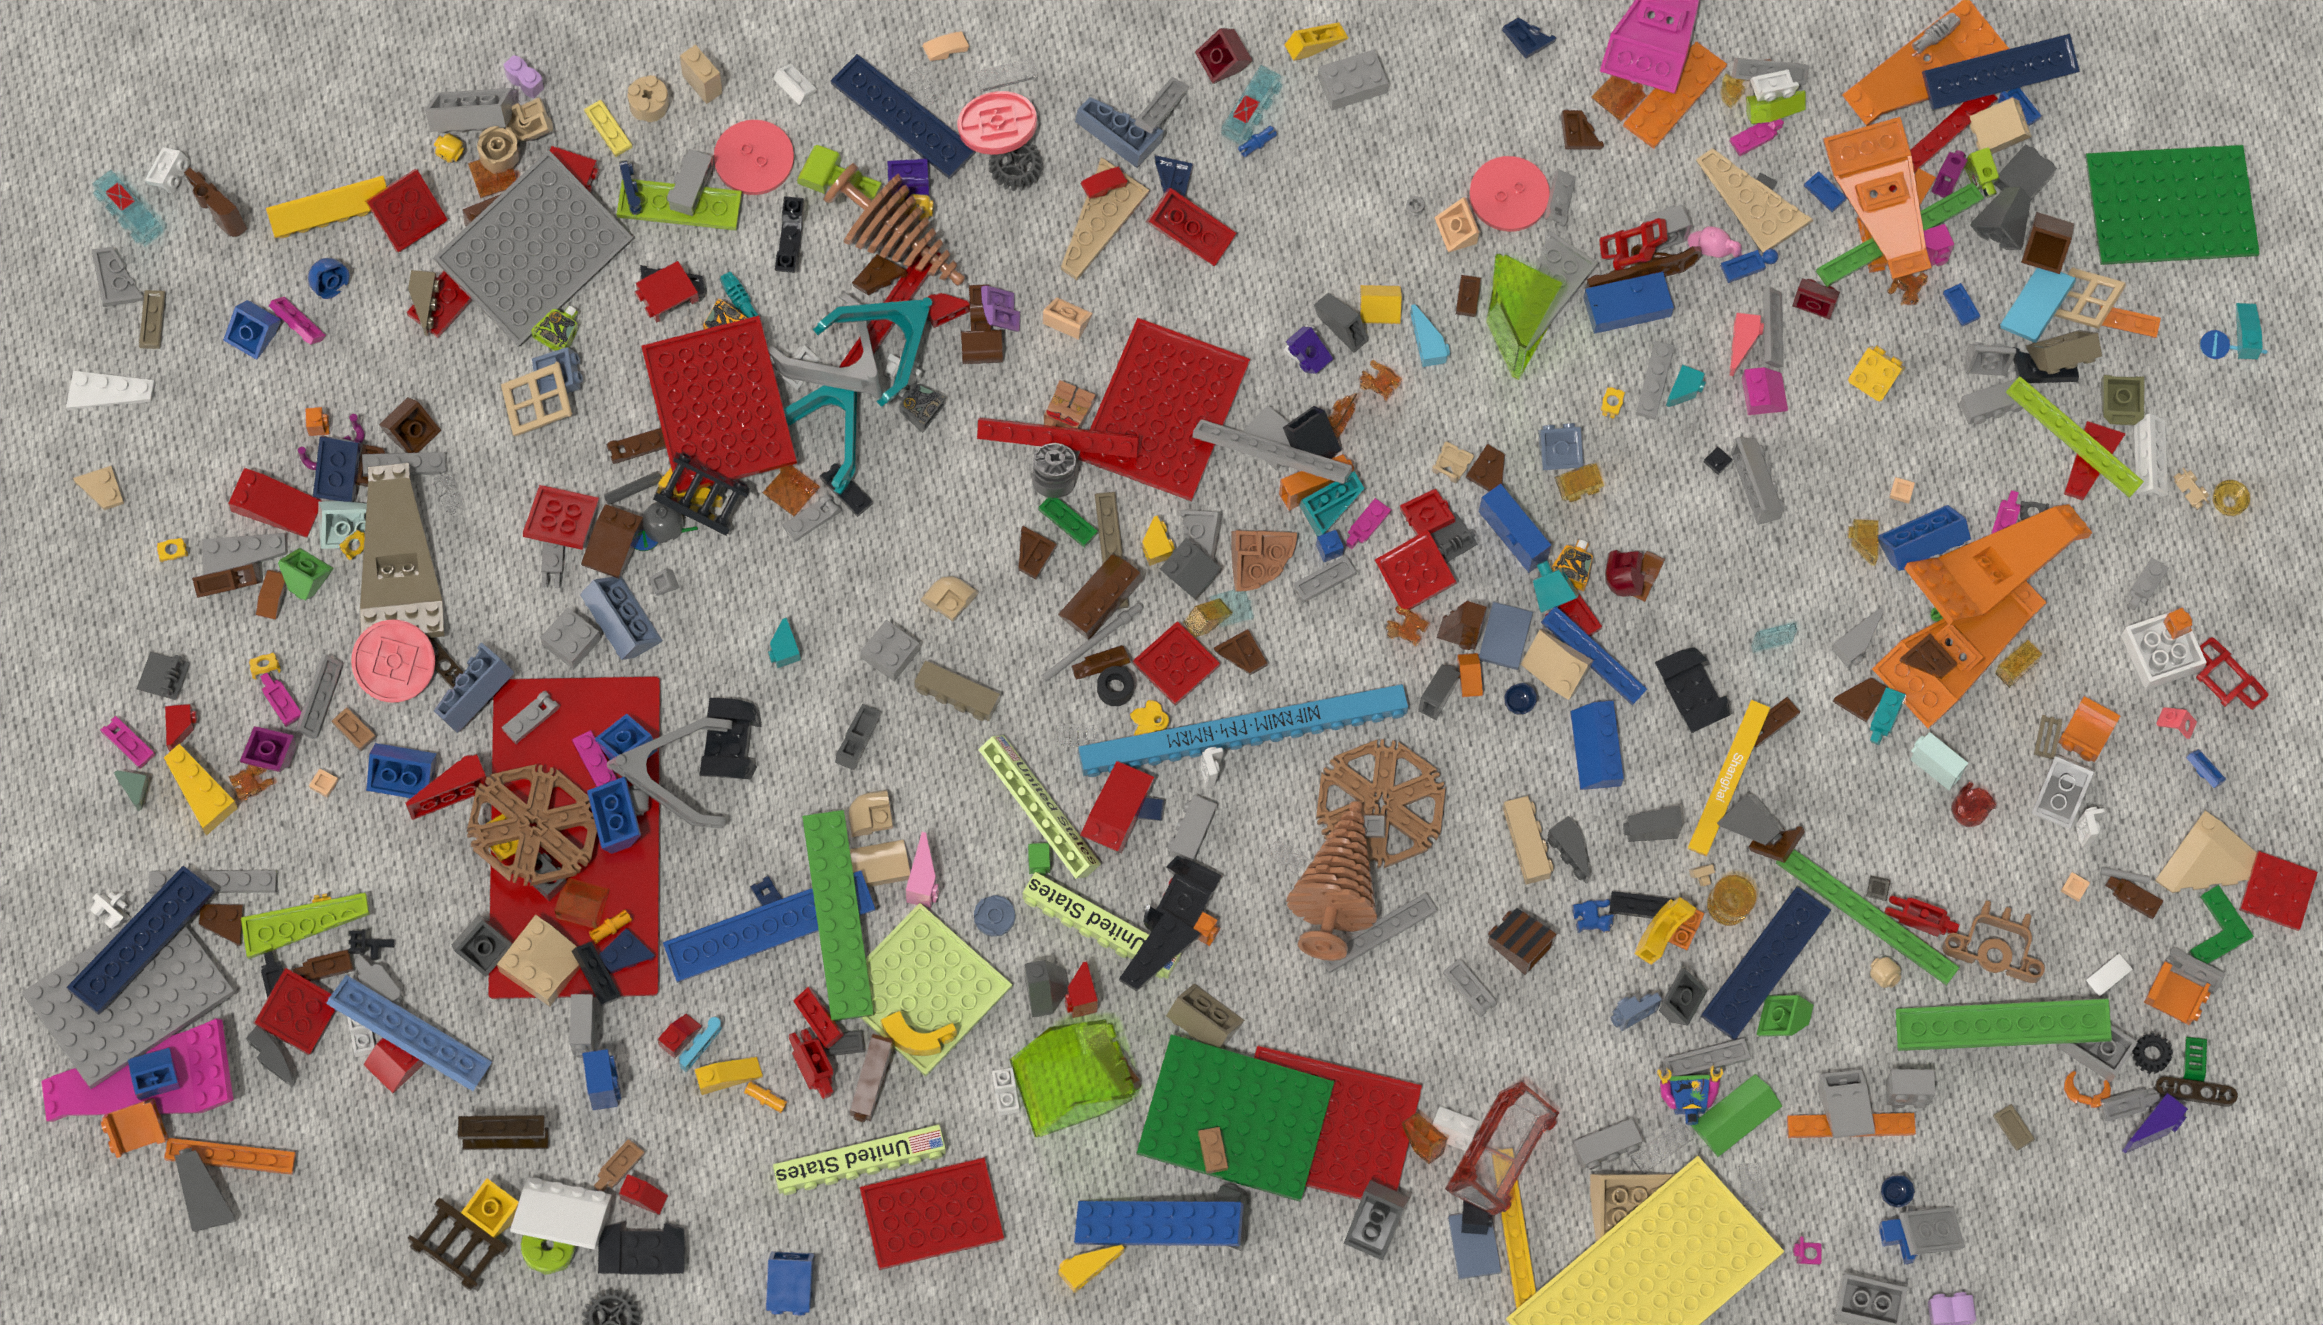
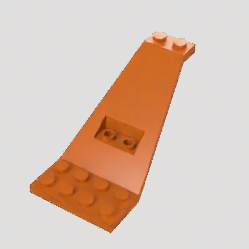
[1842,0,2009,126]
[1904,504,2092,626]
[1872,581,2048,729]

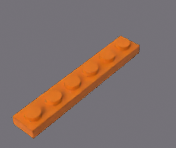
[1787,1113,1916,1138]
[164,1138,296,1175]

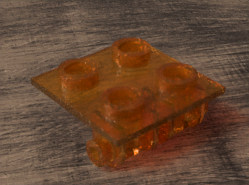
[1591,76,1647,122]
[468,159,516,198]
[1328,393,1358,438]
[762,465,820,517]

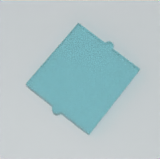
[1210,589,1254,628]

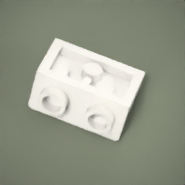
[144,147,191,194]
[1199,747,1223,789]
[2075,807,2105,848]

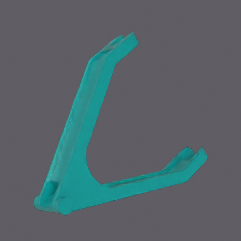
[812,297,932,407]
[783,385,857,494]

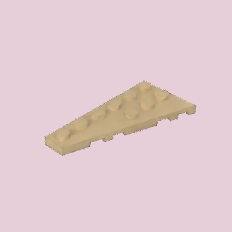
[1696,148,1813,254]
[1061,157,1149,280]

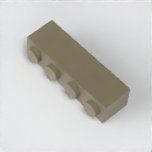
[914,660,1000,721]

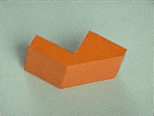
[1457,653,1483,697]

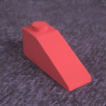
[1729,313,1764,376]

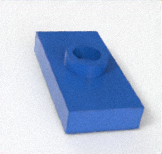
[1804,171,1847,212]
[1943,283,1981,327]
[2186,749,2226,788]

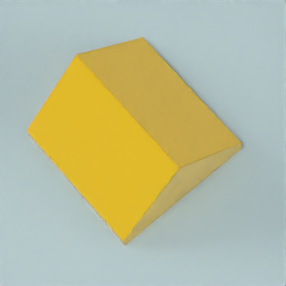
[1360,285,1402,324]
[461,1178,519,1238]

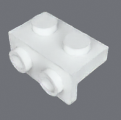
[1750,69,1799,102]
[1429,1106,1479,1151]

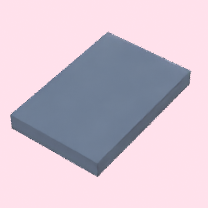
[1479,602,1533,670]
[1448,1210,1501,1280]

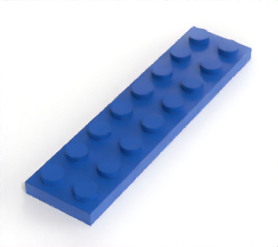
[1074,1201,1244,1246]

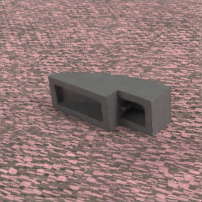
[835,704,881,770]
[246,1026,295,1087]

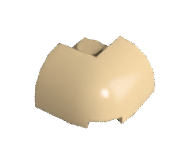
[506,97,553,141]
[921,576,978,622]
[849,790,893,837]

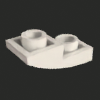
[2086,953,2133,996]
[347,1016,375,1057]
[992,1068,1020,1116]

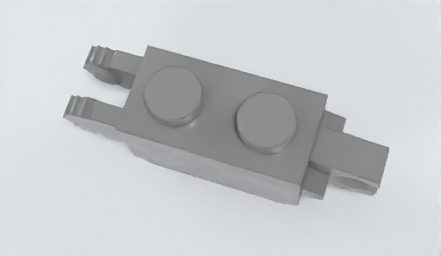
[354,957,403,1008]

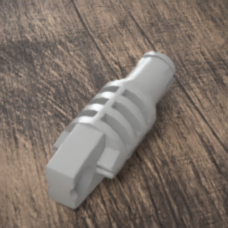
[1912,12,1960,54]

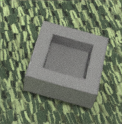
[1363,816,1386,838]

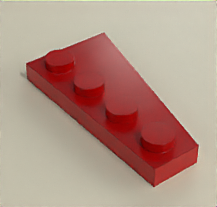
[2064,421,2126,500]

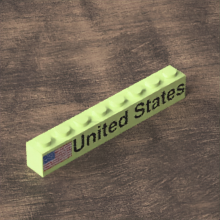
[978,735,1101,879]
[1023,872,1181,979]
[773,1125,946,1195]

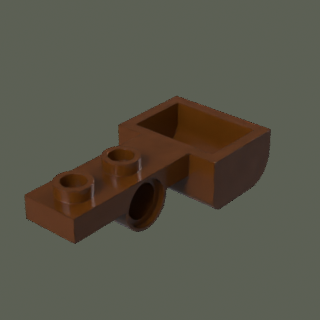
[184,168,247,237]
[961,284,1003,364]

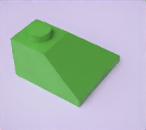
[278,548,333,601]
[1756,995,1814,1036]

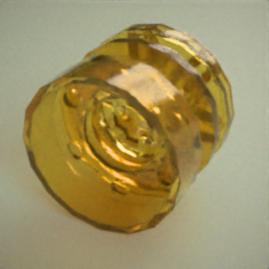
[1707,875,1756,926]

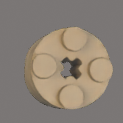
[628,75,669,122]
[477,126,519,174]

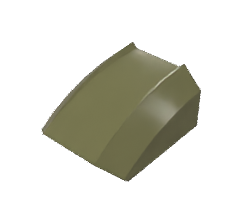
[2101,375,2144,425]

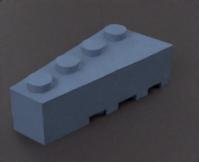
[1075,97,1164,168]
[434,642,515,733]

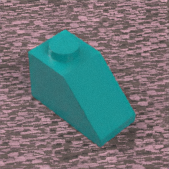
[1666,364,1706,407]
[768,617,801,668]

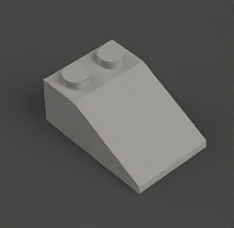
[1966,342,2016,376]
[2032,754,2095,829]

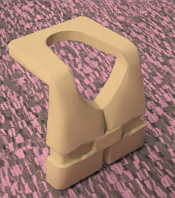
[1432,442,1474,484]

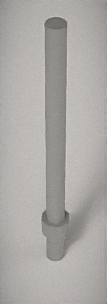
[1041,603,1143,682]

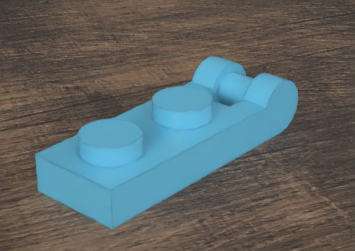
[679,1017,722,1073]

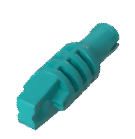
[720,272,760,318]

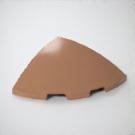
[1231,530,1297,592]

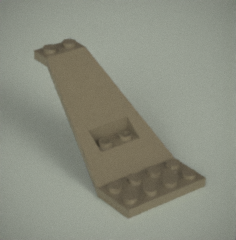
[360,463,445,638]

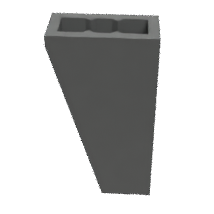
[175,1148,236,1232]

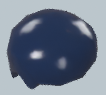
[1504,683,1537,715]
[1880,1175,1915,1207]

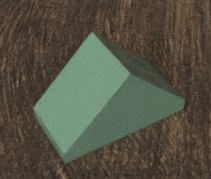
[113,770,149,811]

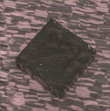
[1866,875,1891,901]

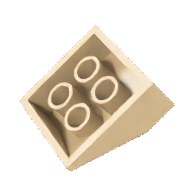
[497,915,580,1007]

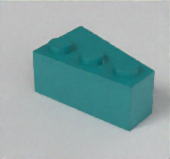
[1299,471,1365,537]

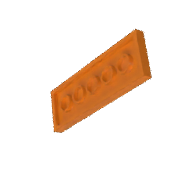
[1623,41,1727,149]

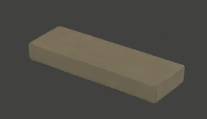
[139,290,166,349]

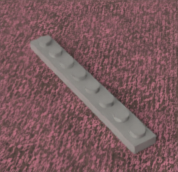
[1193,419,1352,484]

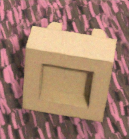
[1689,864,1715,886]

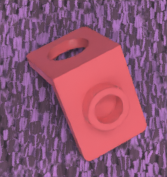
[2156,707,2197,739]

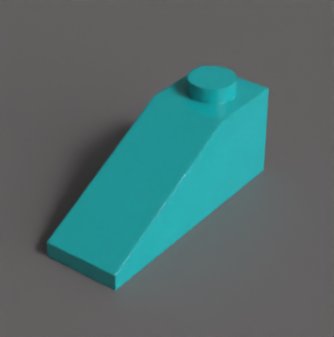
[2236,303,2263,360]

